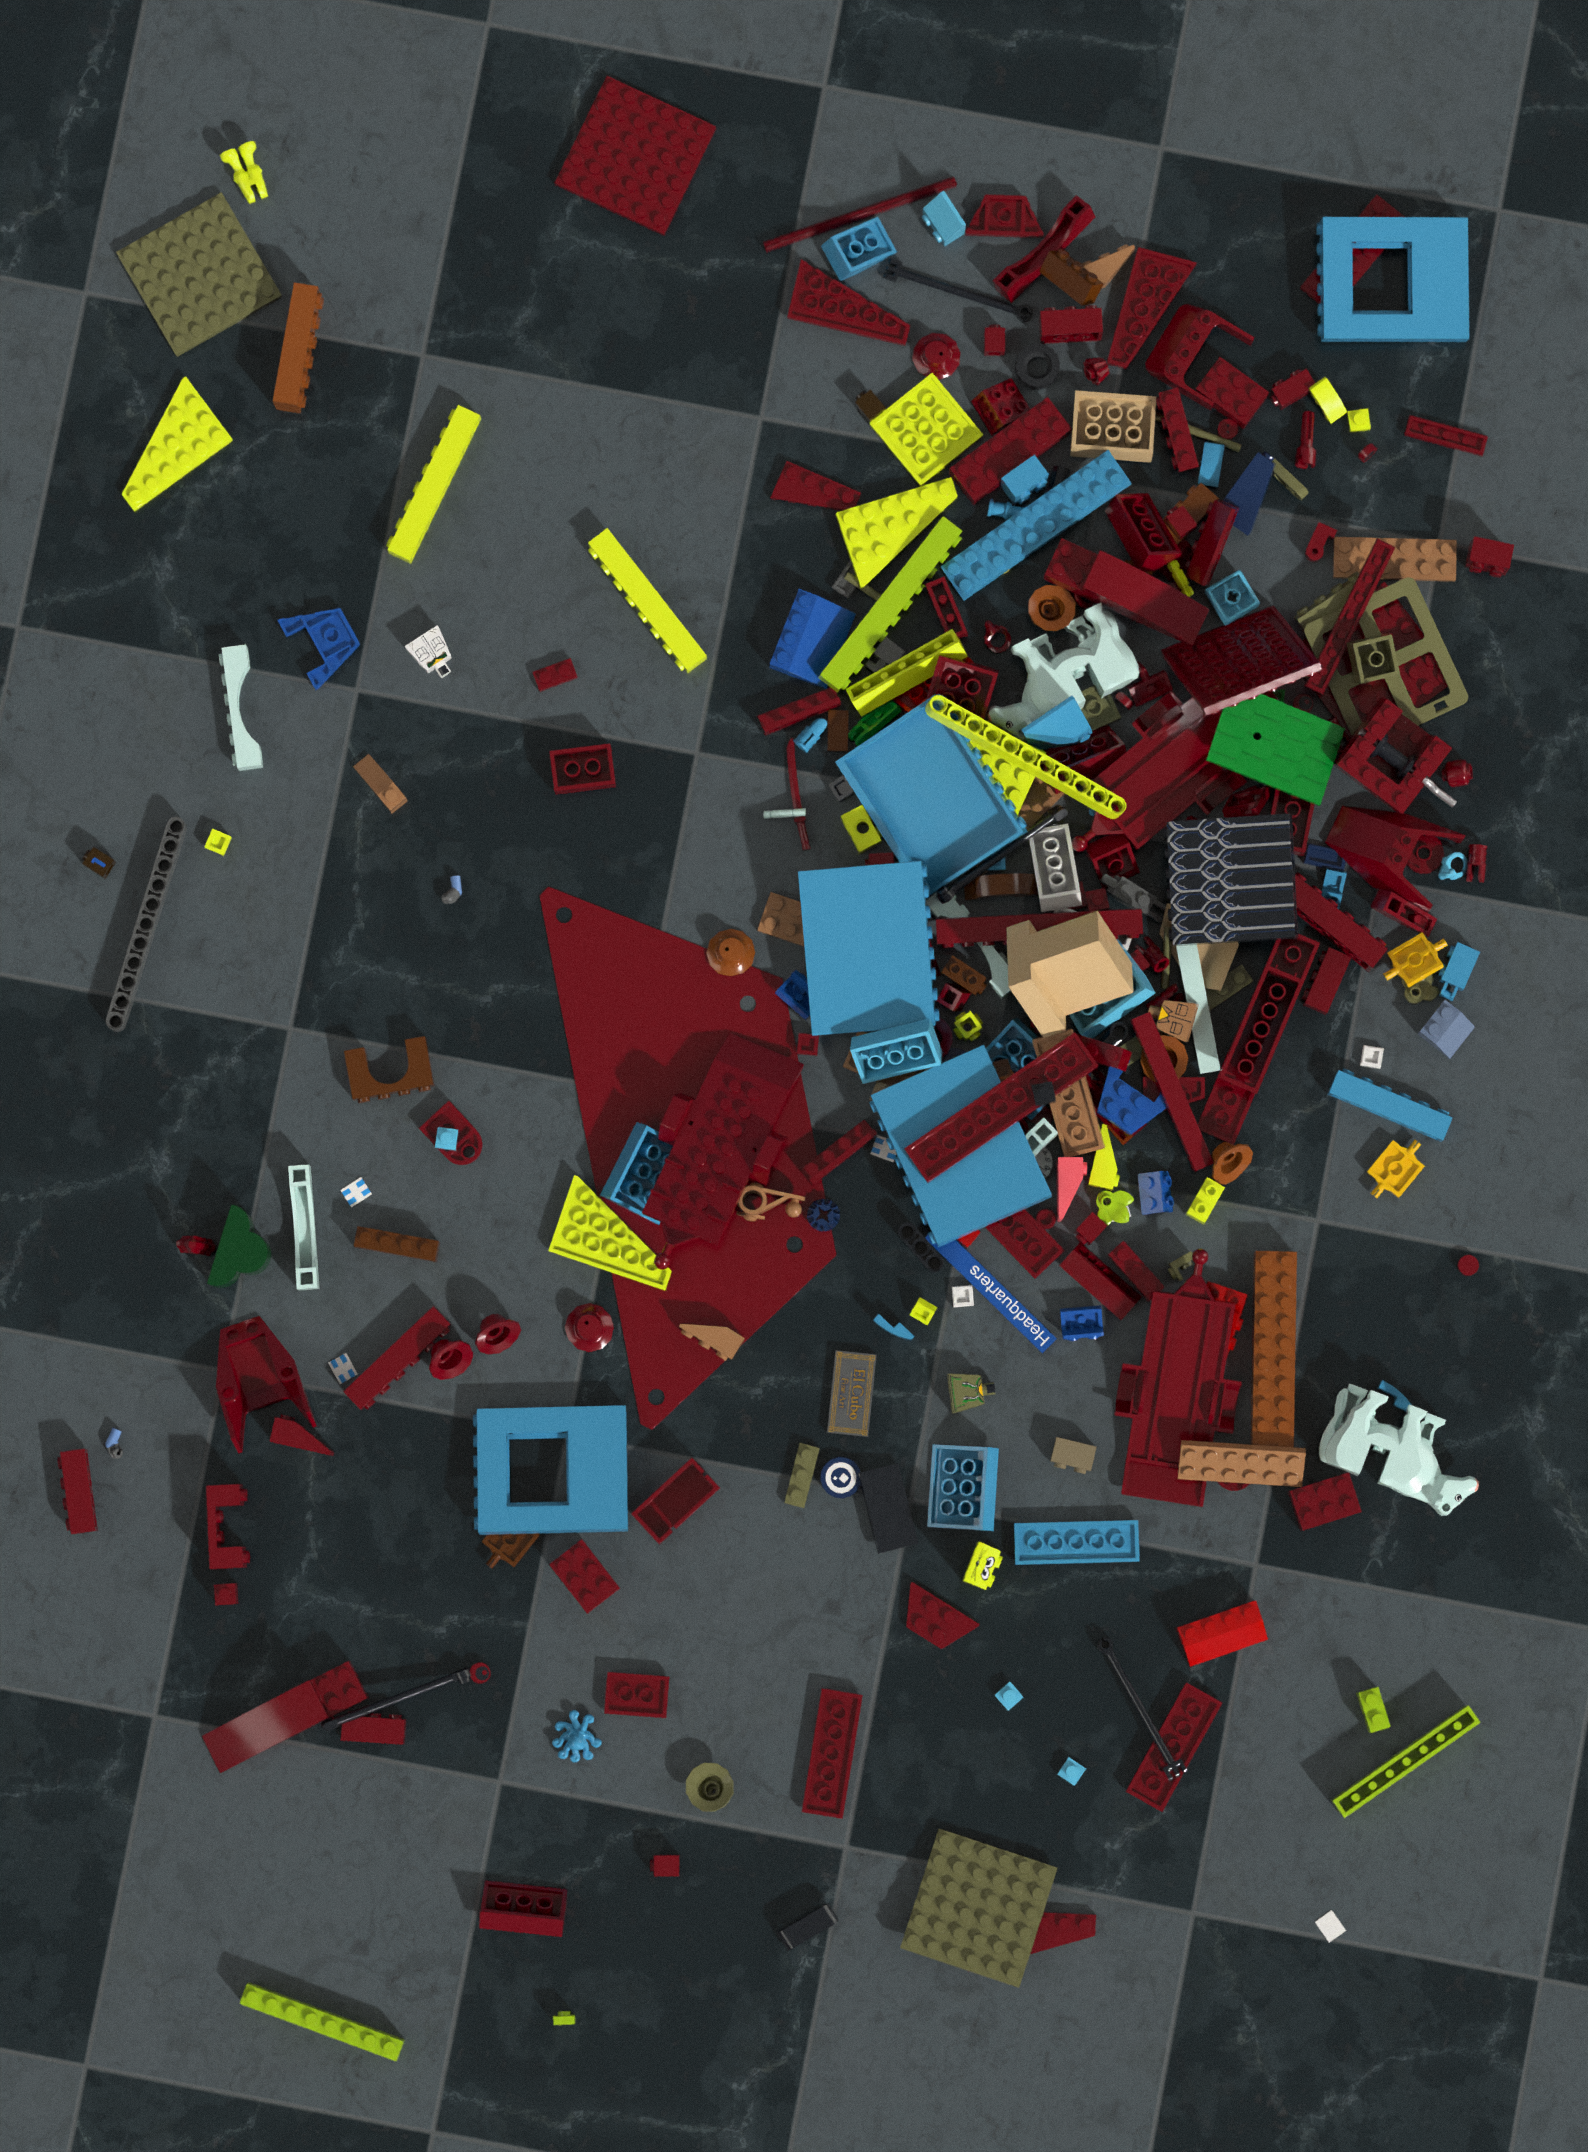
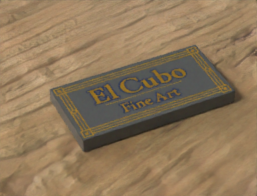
[827,1350,877,1437]

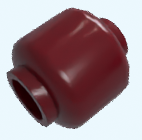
[1442,759,1473,787]

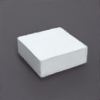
[1360,1045,1384,1069]
[952,1285,974,1308]

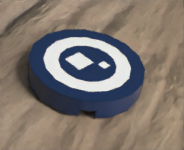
[820,1457,861,1498]

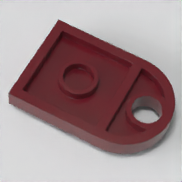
[419,1101,483,1165]

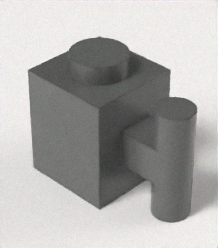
[865,637,905,673]

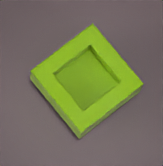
[553,2011,575,2025]

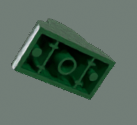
[207,1204,271,1288]

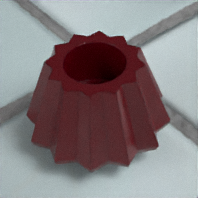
[1083,357,1110,385]

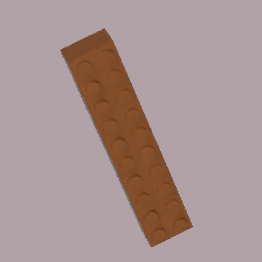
[1250,1251,1297,1447]

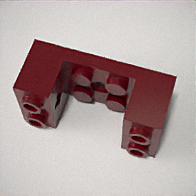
[206,1484,250,1569]

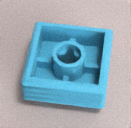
[1205,570,1260,626]

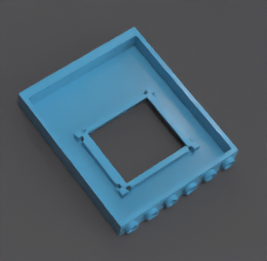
[1316,217,1469,342]
[473,1405,628,1535]

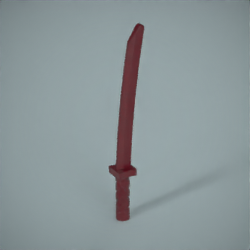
[787,738,811,851]

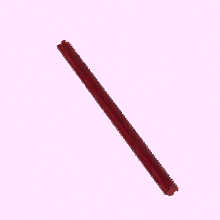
[763,176,957,252]

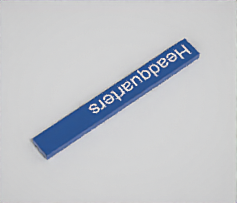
[925,1235,1057,1353]

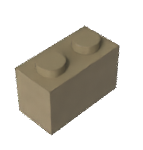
[1050,1437,1097,1474]

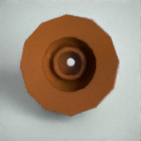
[1028,585,1075,631]
[706,929,755,976]
[1140,1035,1188,1082]
[1211,1142,1253,1184]

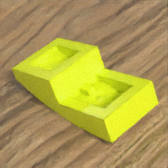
[1309,377,1347,424]

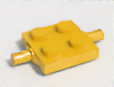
[1383,932,1448,988]
[1367,1139,1425,1198]

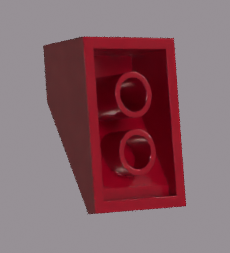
[269,1414,334,1456]

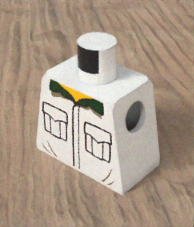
[405,625,452,678]

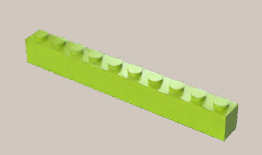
[818,516,962,693]

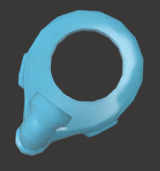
[1438,852,1468,880]

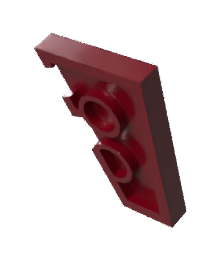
[1143,1077,1205,1112]

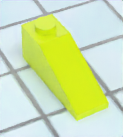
[1088,1124,1120,1191]

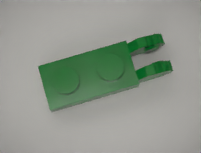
[848,700,902,746]

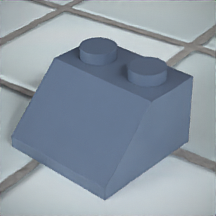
[1418,1000,1475,1059]

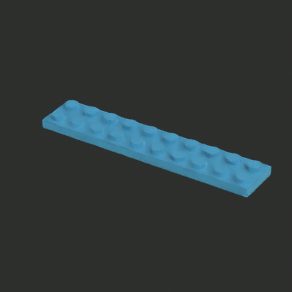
[941,450,1132,601]

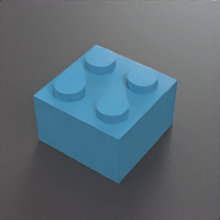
[1000,455,1049,505]

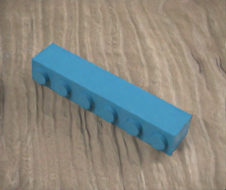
[1327,1069,1452,1142]

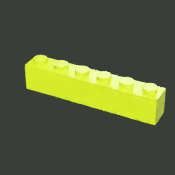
[846,629,968,717]

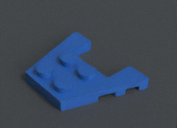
[277,608,360,690]
[1096,1060,1167,1135]

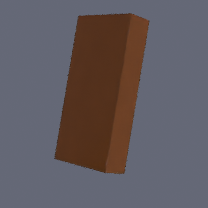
[827,710,849,752]

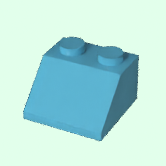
[922,191,966,247]

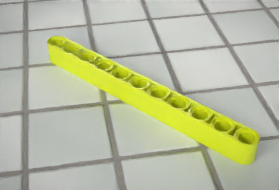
[925,695,1126,819]

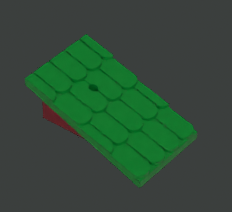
[1206,694,1345,806]

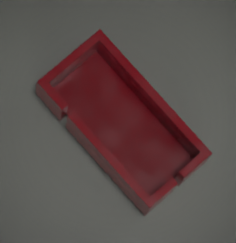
[631,1458,720,1545]

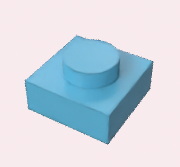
[435,1127,459,1151]
[995,1682,1023,1711]
[1057,1757,1086,1786]

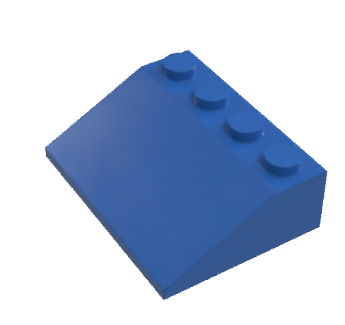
[770,589,856,689]

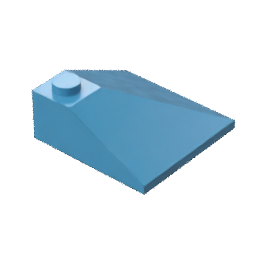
[1021,695,1093,750]

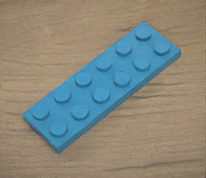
[1014,1520,1140,1565]

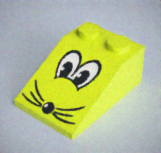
[962,1542,1003,1590]

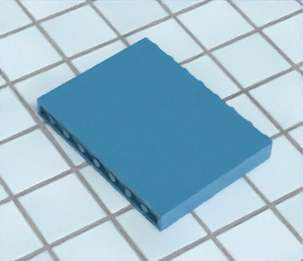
[835,694,1028,897]
[798,861,940,1036]
[869,1045,1052,1247]

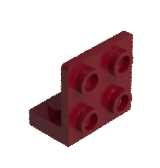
[971,378,1030,435]

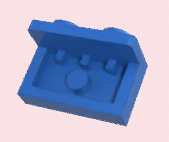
[775,970,810,1020]
[1138,1171,1174,1215]
[1060,1305,1104,1341]

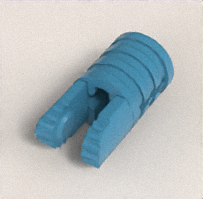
[793,718,827,753]

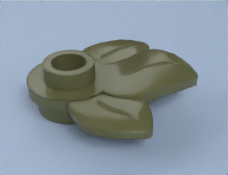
[1401,974,1440,1004]

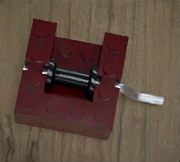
[1333,698,1457,814]

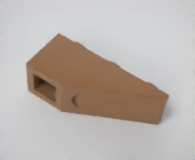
[1082,244,1135,289]
[679,1324,745,1361]

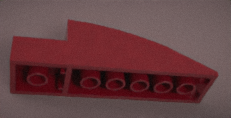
[1044,538,1209,646]
[1219,934,1320,1094]
[202,1661,369,1773]

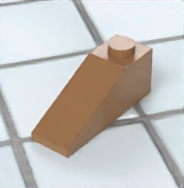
[353,754,407,813]

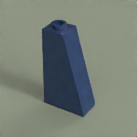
[1223,451,1276,536]

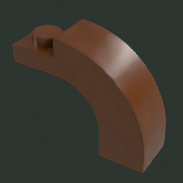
[964,873,1039,901]

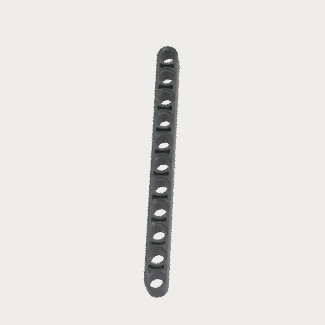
[106,817,187,1032]

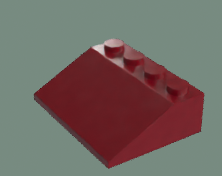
[926,655,999,725]

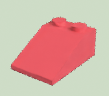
[1056,1157,1087,1222]

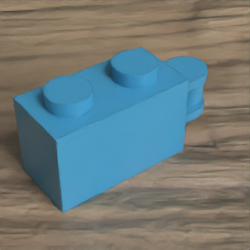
[1438,942,1480,1001]

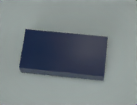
[1303,843,1346,872]

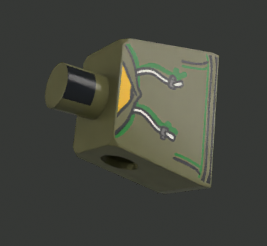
[947,1374,995,1414]

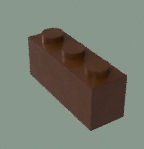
[1039,249,1104,306]

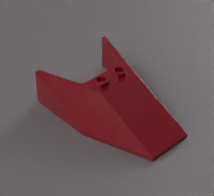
[1325,806,1466,913]
[216,1316,317,1454]

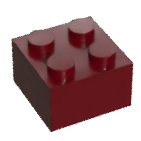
[1465,536,1514,577]

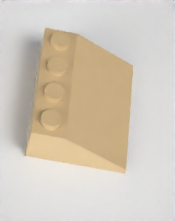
[1070,390,1156,463]

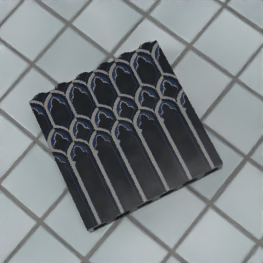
[1164,813,1298,946]

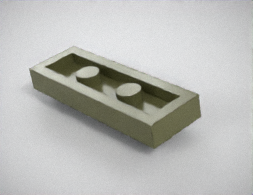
[784,1443,820,1508]

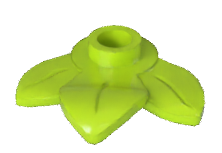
[1096,1190,1134,1225]

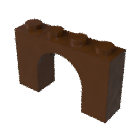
[344,1036,435,1103]

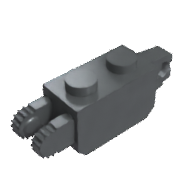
[1100,874,1166,923]

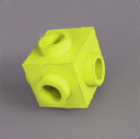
[953,1011,983,1042]

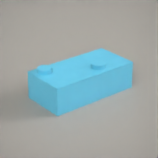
[850,1018,943,1084]

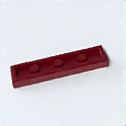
[1404,415,1488,457]

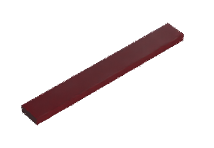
[1304,538,1396,695]
[1130,1012,1214,1172]

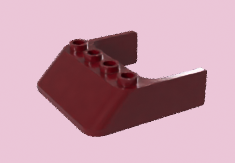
[1145,304,1254,410]

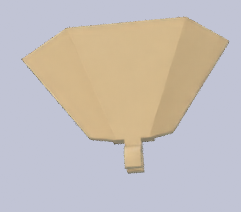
[1159,904,1239,991]

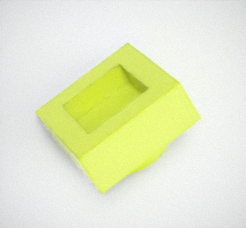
[1347,409,1371,433]
[204,829,232,856]
[910,1297,938,1325]

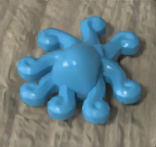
[552,1710,602,1762]

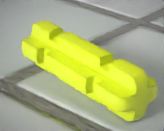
[1167,560,1194,597]

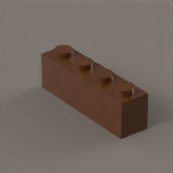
[354,1226,440,1263]

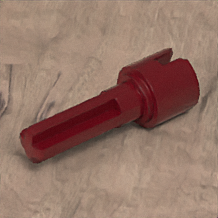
[1295,411,1316,469]

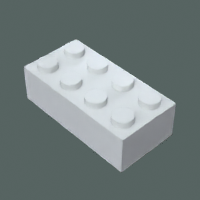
[1029,824,1082,912]

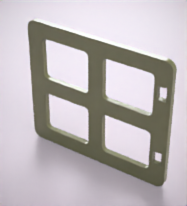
[1304,577,1468,736]

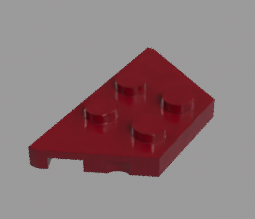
[965,195,1044,238]
[1222,785,1274,817]
[906,1582,980,1649]

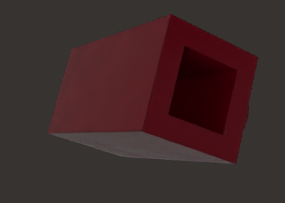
[1269,368,1315,410]

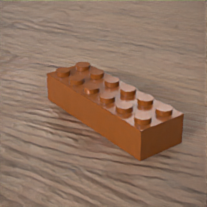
[273,282,324,413]

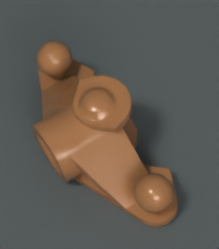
[736,1183,805,1221]

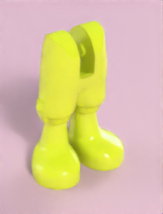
[220,141,268,204]

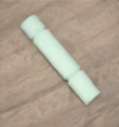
[763,808,806,819]

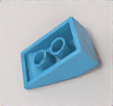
[821,217,897,281]

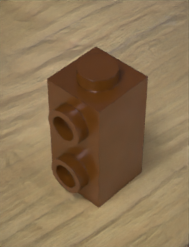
[941,955,987,997]

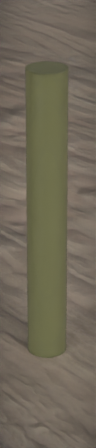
[844,572,881,601]
[1161,927,1172,989]

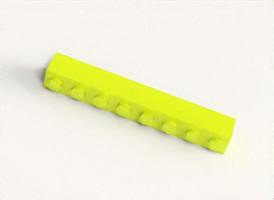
[386,405,481,564]
[588,528,707,673]

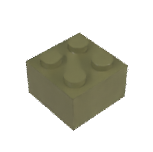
[1346,634,1400,684]

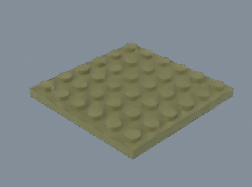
[116,192,282,357]
[900,1829,1057,1988]

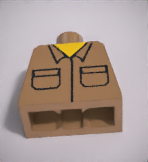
[1148,1000,1199,1042]

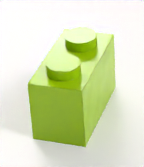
[1356,1687,1391,1733]

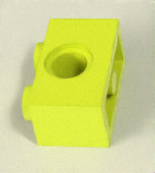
[841,805,883,854]
[1185,1177,1225,1224]

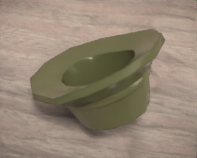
[686,1762,734,1812]

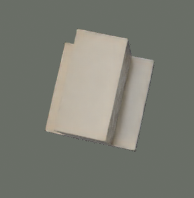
[1007,911,1133,1038]

